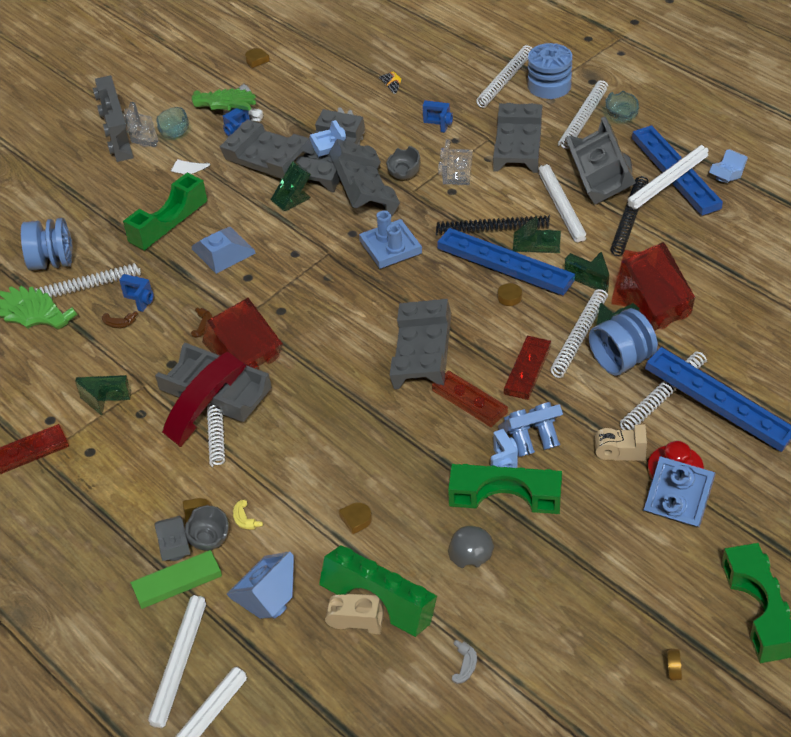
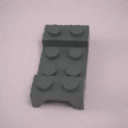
[93,75,133,162]
[493,103,542,173]
[291,109,365,192]
[566,116,636,204]
[219,119,315,180]
[329,139,400,217]
[389,299,451,389]
[155,343,272,422]

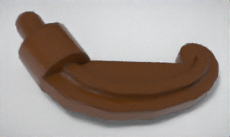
[191,307,213,338]
[102,311,138,328]

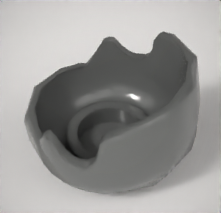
[386,146,421,180]
[185,505,229,551]
[448,526,494,568]

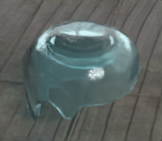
[605,91,639,123]
[156,107,189,139]

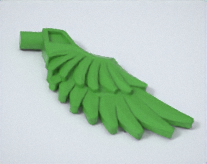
[192,88,256,111]
[0,286,78,329]

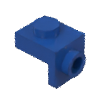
[422,100,453,133]
[223,108,250,136]
[119,274,154,312]

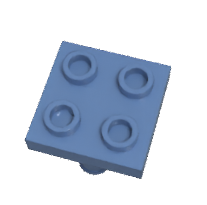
[359,210,422,269]
[498,402,563,457]
[644,456,716,527]

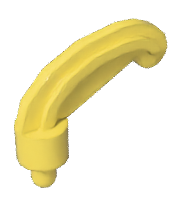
[233,500,263,530]

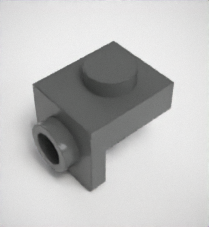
[154,516,190,561]

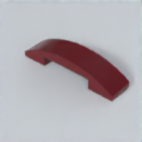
[162,352,247,447]

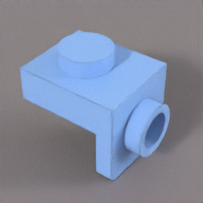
[310,120,346,157]
[709,149,748,183]
[491,429,518,468]

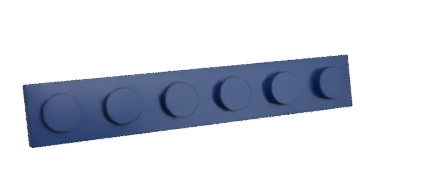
[632,125,723,215]
[437,228,575,295]
[645,347,791,452]

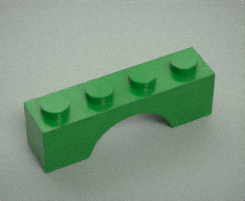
[123,172,207,250]
[448,464,562,514]
[721,543,791,663]
[319,545,437,637]

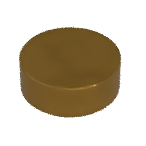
[498,283,522,306]
[667,649,682,681]

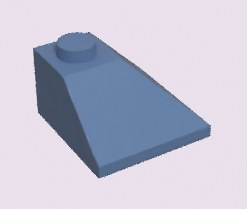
[191,227,255,274]
[227,551,294,619]

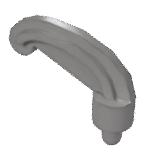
[452,640,477,684]

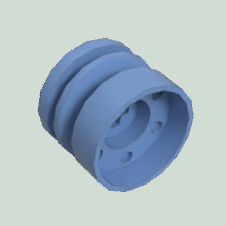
[528,43,573,99]
[21,218,73,271]
[589,308,658,376]

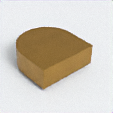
[245,48,270,68]
[182,498,211,524]
[339,502,372,534]

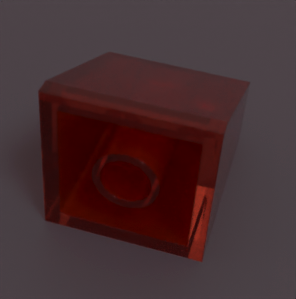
[617,242,695,331]
[202,298,283,369]

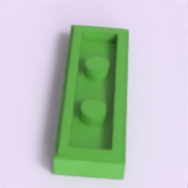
[130,550,222,609]

